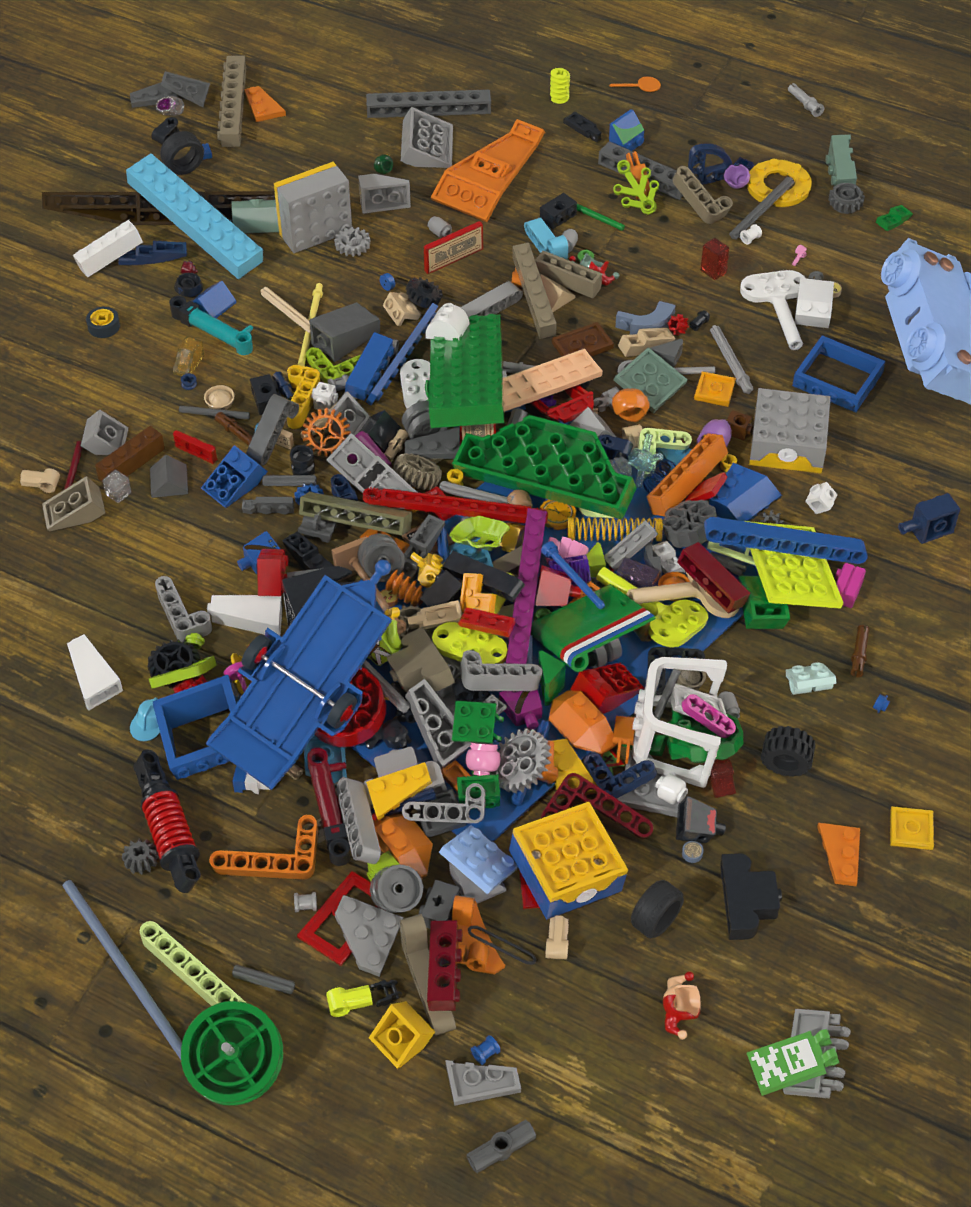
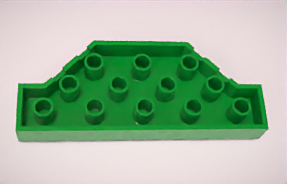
[452,415,637,520]

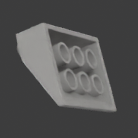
[401,107,453,168]

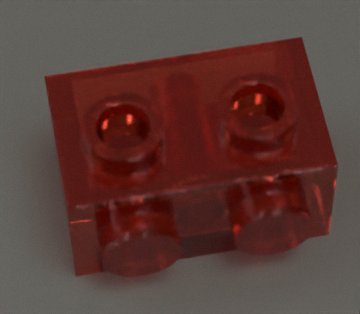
[700,238,729,280]

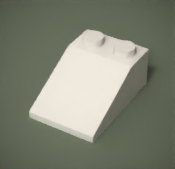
[795,278,834,328]

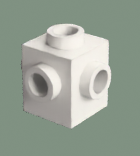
[311,382,338,411]
[805,482,837,514]

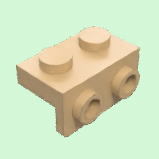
[383,292,421,326]

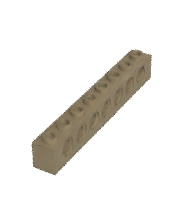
[217,55,246,147]

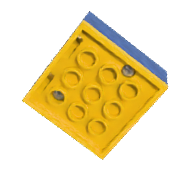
[509,802,628,920]

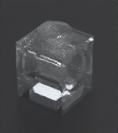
[102,469,132,503]

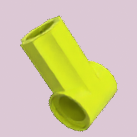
[326,985,373,1017]

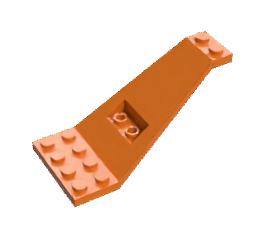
[431,119,545,222]

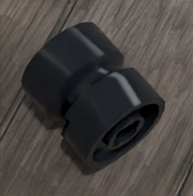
[290,445,315,475]

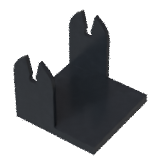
[282,566,356,628]

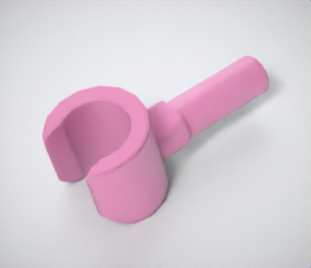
[792,245,806,266]

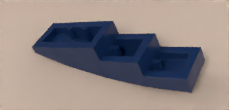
[119,241,187,265]

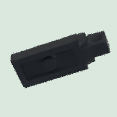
[563,112,602,142]

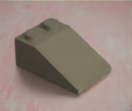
[42,476,105,531]

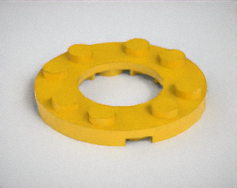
[747,159,812,207]

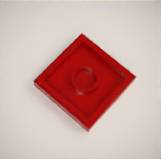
[685,472,727,501]

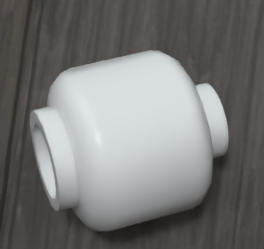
[655,774,688,804]

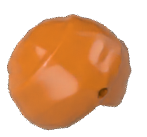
[612,388,650,422]

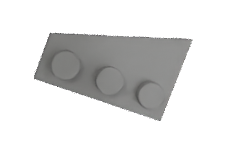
[445,1060,521,1106]

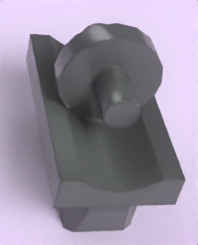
[298,514,336,543]

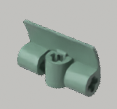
[232,199,279,233]

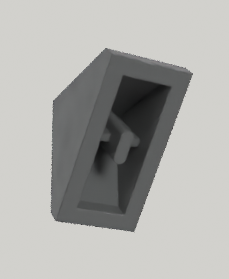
[650,339,683,368]

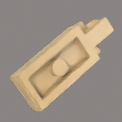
[407,600,462,630]

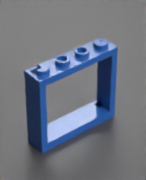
[792,336,885,412]

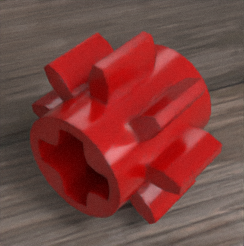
[667,314,689,336]

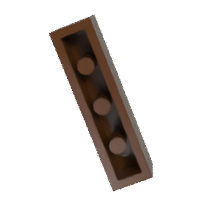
[95,426,165,488]

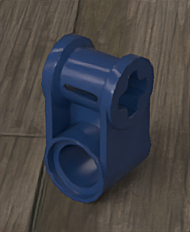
[599,434,633,463]
[331,474,358,501]

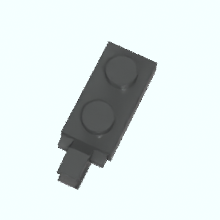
[242,497,295,514]

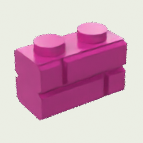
[835,563,866,608]

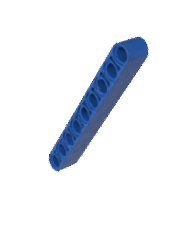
[704,517,868,564]

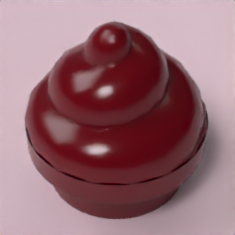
[180,260,198,274]

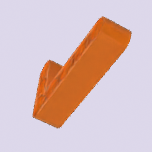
[209,815,319,879]

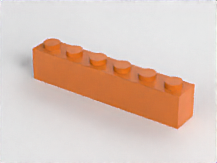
[646,433,728,517]

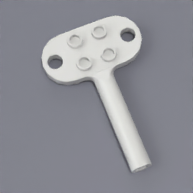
[740,270,806,350]
[400,359,507,409]

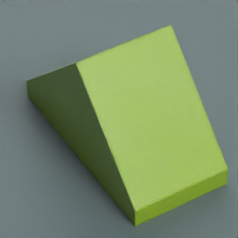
[586,542,606,578]

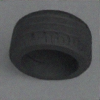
[160,131,204,175]
[631,880,684,938]

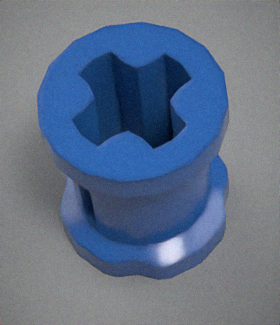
[471,1035,500,1065]

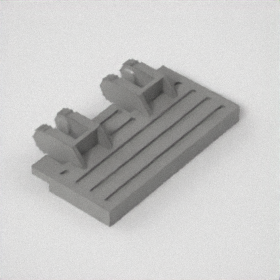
[783,1009,851,1098]

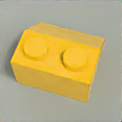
[369,1001,435,1069]

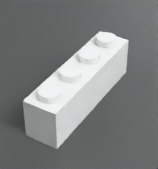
[73,220,143,277]

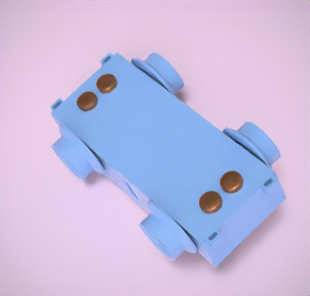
[881,238,971,405]

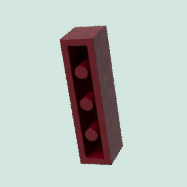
[677,542,751,614]

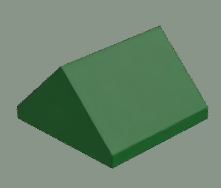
[538,651,566,706]

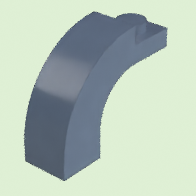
[616,301,676,335]

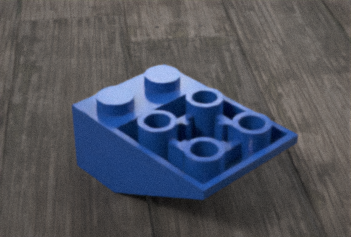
[201,445,268,508]

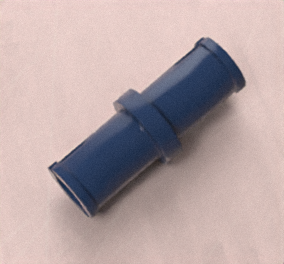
[272,371,294,401]

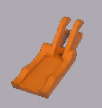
[626,151,650,199]
[613,716,635,764]

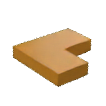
[460,573,496,613]

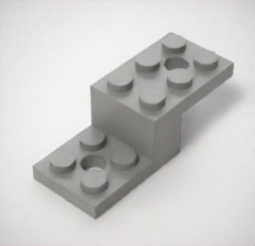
[327,433,418,510]

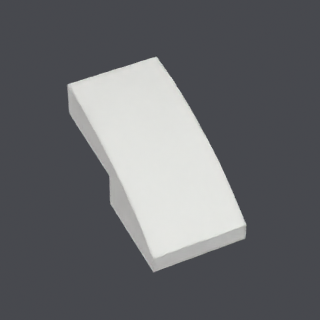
[652,541,685,574]

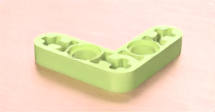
[638,428,692,478]

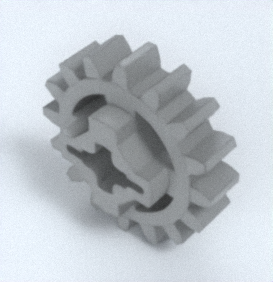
[334,227,371,257]

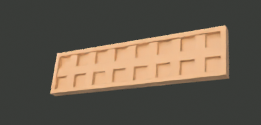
[503,349,603,412]

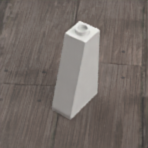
[207,595,282,635]
[67,634,123,710]

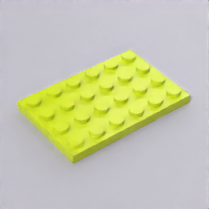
[744,521,843,608]

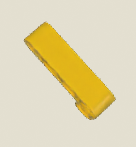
[287,365,321,429]

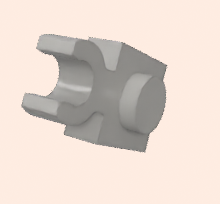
[594,387,620,412]

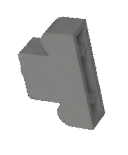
[363,747,447,809]

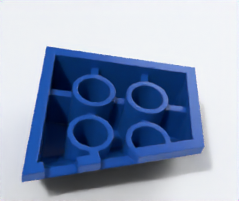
[709,463,781,521]

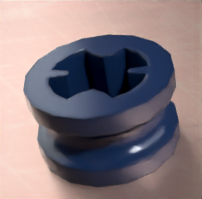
[181,373,197,390]

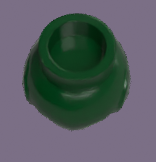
[374,154,393,174]

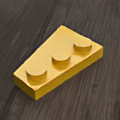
[553,739,597,799]
[366,762,432,821]

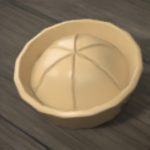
[204,385,235,410]

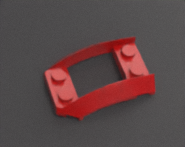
[530,385,594,423]

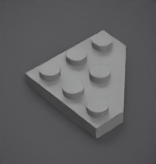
[618,750,679,817]
[335,895,403,977]

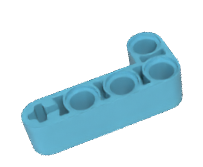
[524,218,568,260]

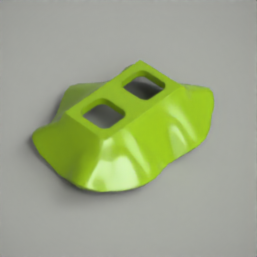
[449,516,510,551]

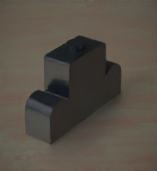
[720,854,782,940]

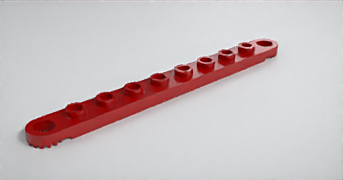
[363,487,548,524]

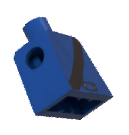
[237,531,280,574]

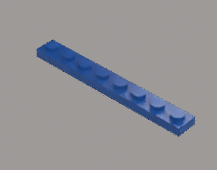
[365,303,438,405]

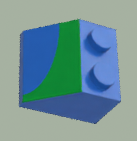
[609,109,644,151]

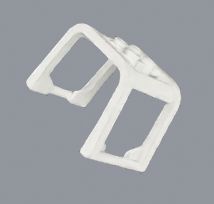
[632,657,727,788]

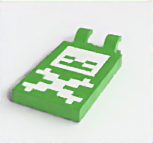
[747,1029,839,1096]

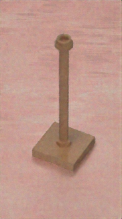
[332,536,406,634]

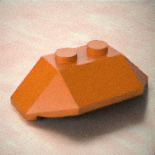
[549,690,618,755]
[373,814,433,879]

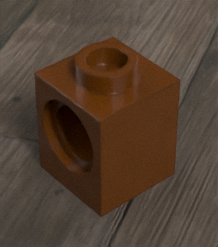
[726,410,753,441]

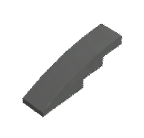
[400,515,445,584]

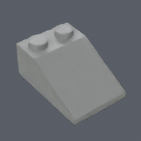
[358,174,411,213]

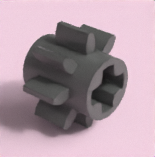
[760,510,784,524]

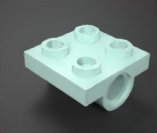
[786,663,836,695]

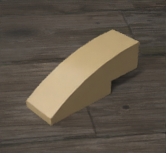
[618,328,675,357]

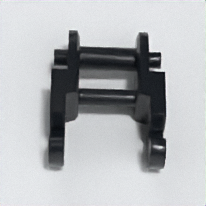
[370,980,402,1007]

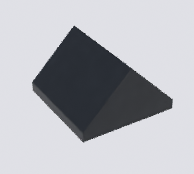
[359,410,401,453]

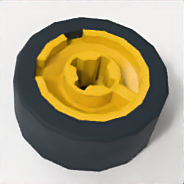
[86,306,120,338]

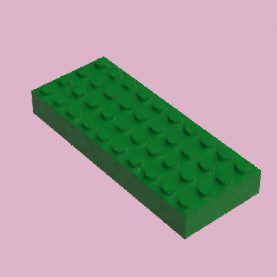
[429,314,504,428]

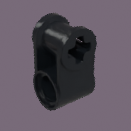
[151,117,180,144]
[452,677,490,702]

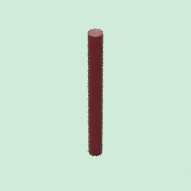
[64,441,83,490]

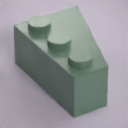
[825,134,857,186]

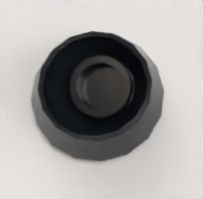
[174,273,204,297]

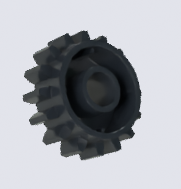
[405,277,443,308]

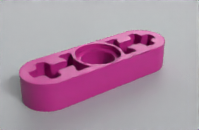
[681,694,736,738]

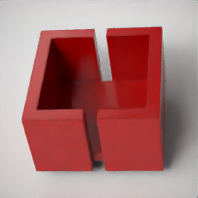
[257,549,288,596]

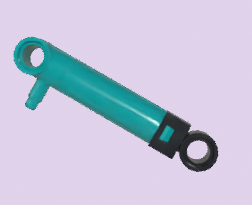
[169,296,253,355]

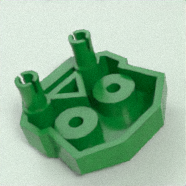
[665,705,744,763]

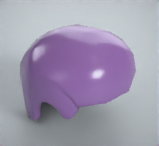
[724,164,750,189]

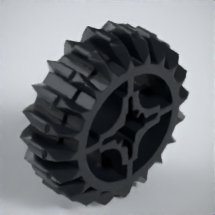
[148,639,201,689]

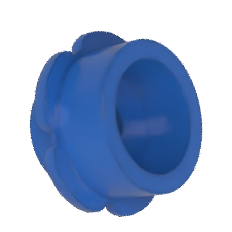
[873,694,890,713]

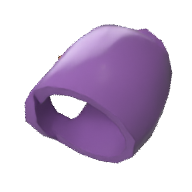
[697,419,732,447]

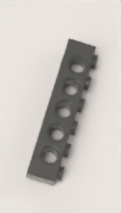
[598,141,683,200]

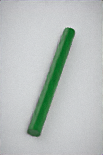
[577,204,625,231]

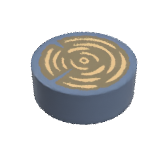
[682,841,703,863]

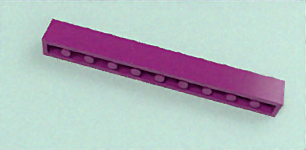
[506,508,547,664]

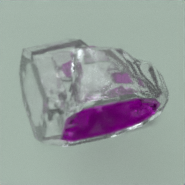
[156,96,184,116]

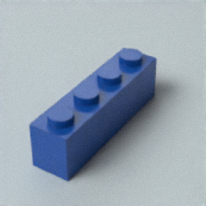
[345,332,395,401]

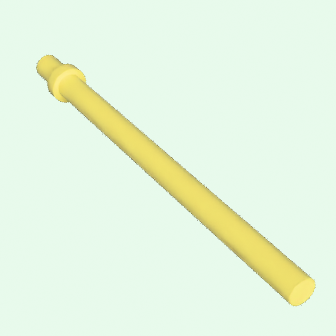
[298,283,323,366]

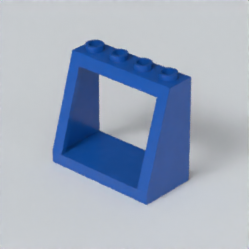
[153,675,241,780]

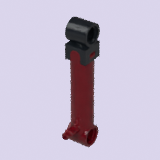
[307,748,350,866]

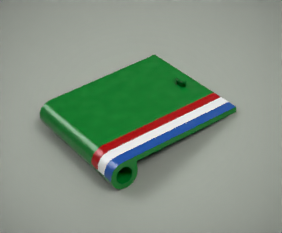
[530,584,656,672]

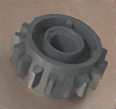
[828,183,865,214]

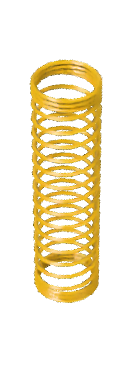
[568,517,663,542]

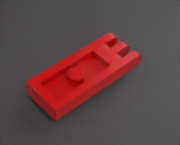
[173,430,217,464]
[458,608,515,638]

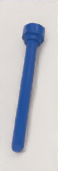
[541,541,605,609]

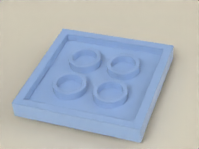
[439,825,518,894]

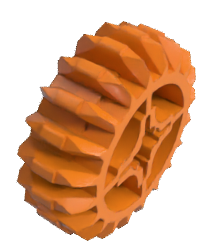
[302,408,351,457]

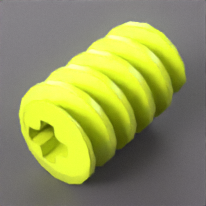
[550,68,570,104]

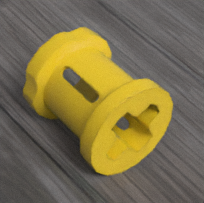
[447,469,463,486]

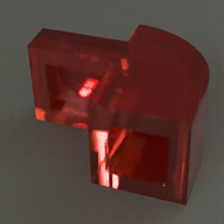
[703,757,736,798]

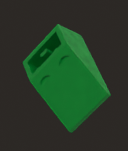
[738,576,790,629]

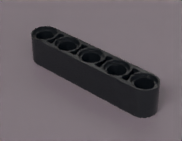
[442,551,525,602]

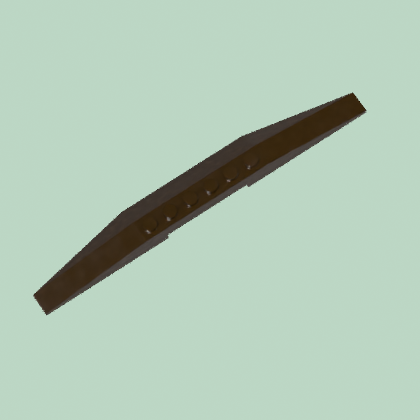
[42,191,275,225]

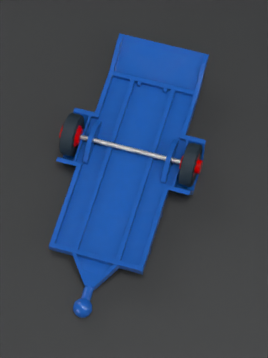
[206,560,392,790]

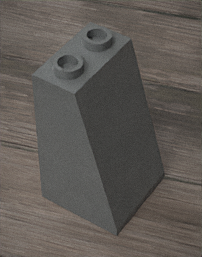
[309,302,380,363]

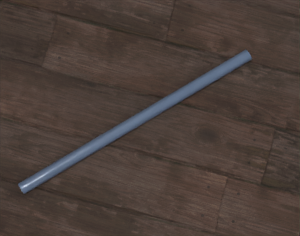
[63,880,182,1060]

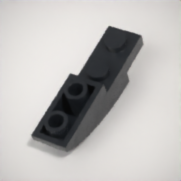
[282,531,334,570]

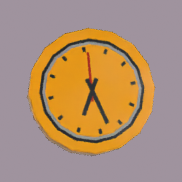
[540,499,576,530]

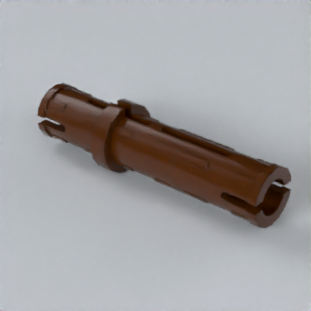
[214,412,253,446]
[851,625,870,677]

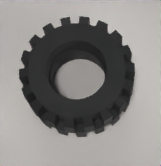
[761,726,816,777]

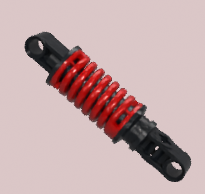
[133,749,201,893]

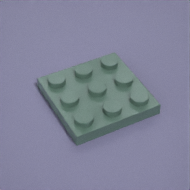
[614,347,687,413]

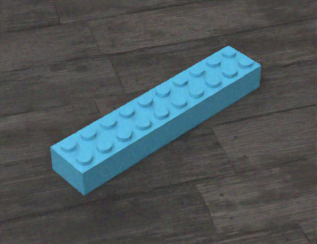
[126,153,263,279]

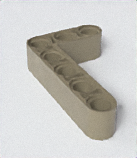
[400,914,456,1036]

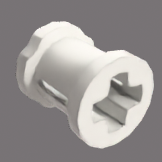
[740,224,762,245]

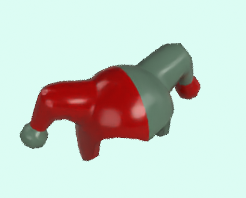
[569,253,619,286]

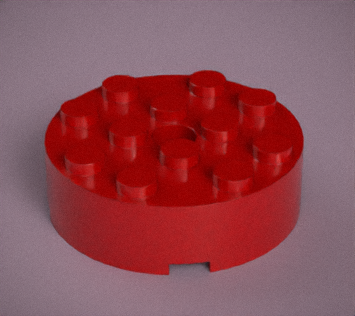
[314,667,386,747]

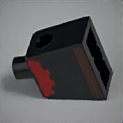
[676,796,726,843]

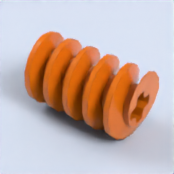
[385,570,423,607]

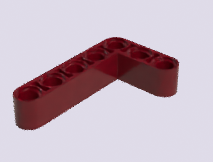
[541,773,653,839]

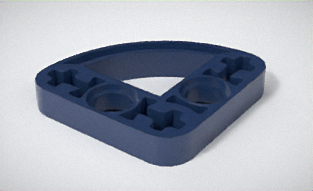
[688,144,732,185]

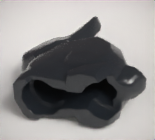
[364,716,412,749]

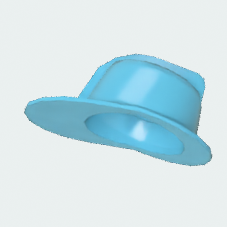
[130,697,160,741]

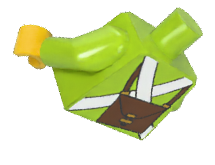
[367,607,403,666]

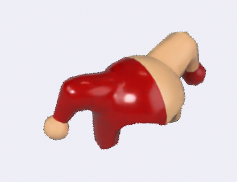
[663,971,701,1040]

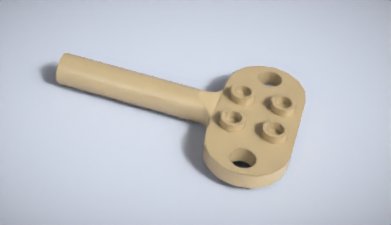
[627,572,740,618]

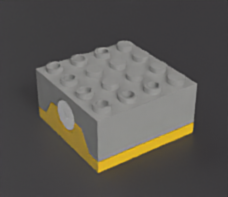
[274,162,352,253]
[749,388,830,473]

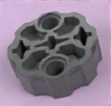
[662,500,717,548]

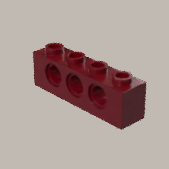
[427,920,463,1011]

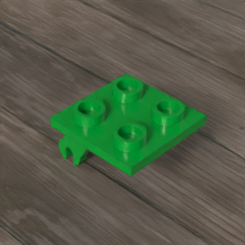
[452,701,504,744]

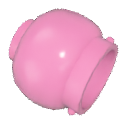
[466,743,501,776]

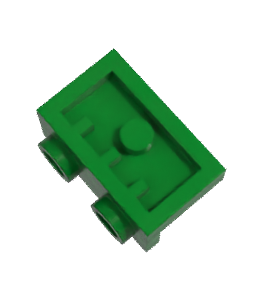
[457,774,500,810]

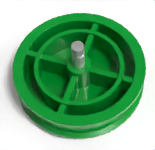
[181,1001,284,1106]

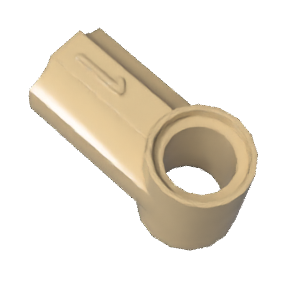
[622,424,648,459]
[20,469,60,493]
[545,916,569,960]

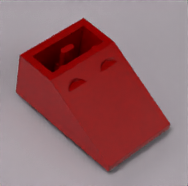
[571,663,645,714]

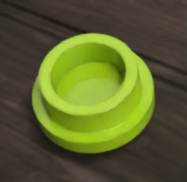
[185,633,205,649]

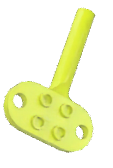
[596,567,708,647]
[432,572,514,664]

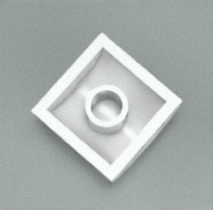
[426,303,469,341]

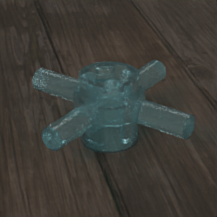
[625,434,663,488]

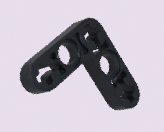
[647,647,705,695]

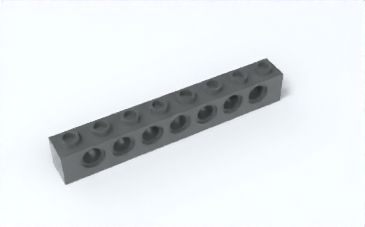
[366,90,491,118]

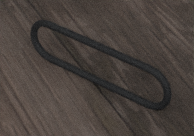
[468,926,537,965]

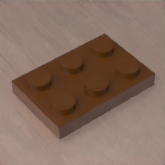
[552,322,614,357]

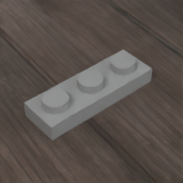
[604,520,658,571]

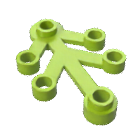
[613,160,659,215]

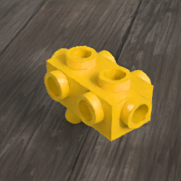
[410,552,443,588]

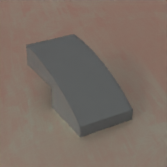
[644,542,662,583]

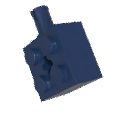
[898,493,960,544]

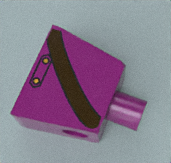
[499,690,542,730]

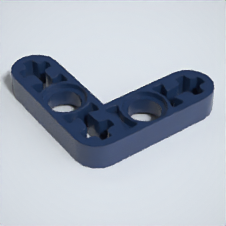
[584,753,657,799]

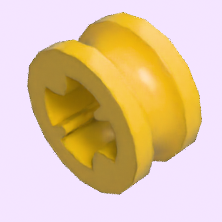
[720,454,737,472]

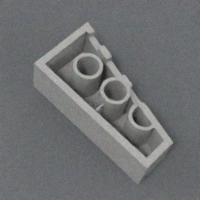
[405,679,471,769]

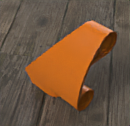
[445,895,505,974]

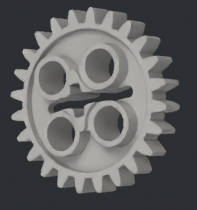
[491,728,552,793]

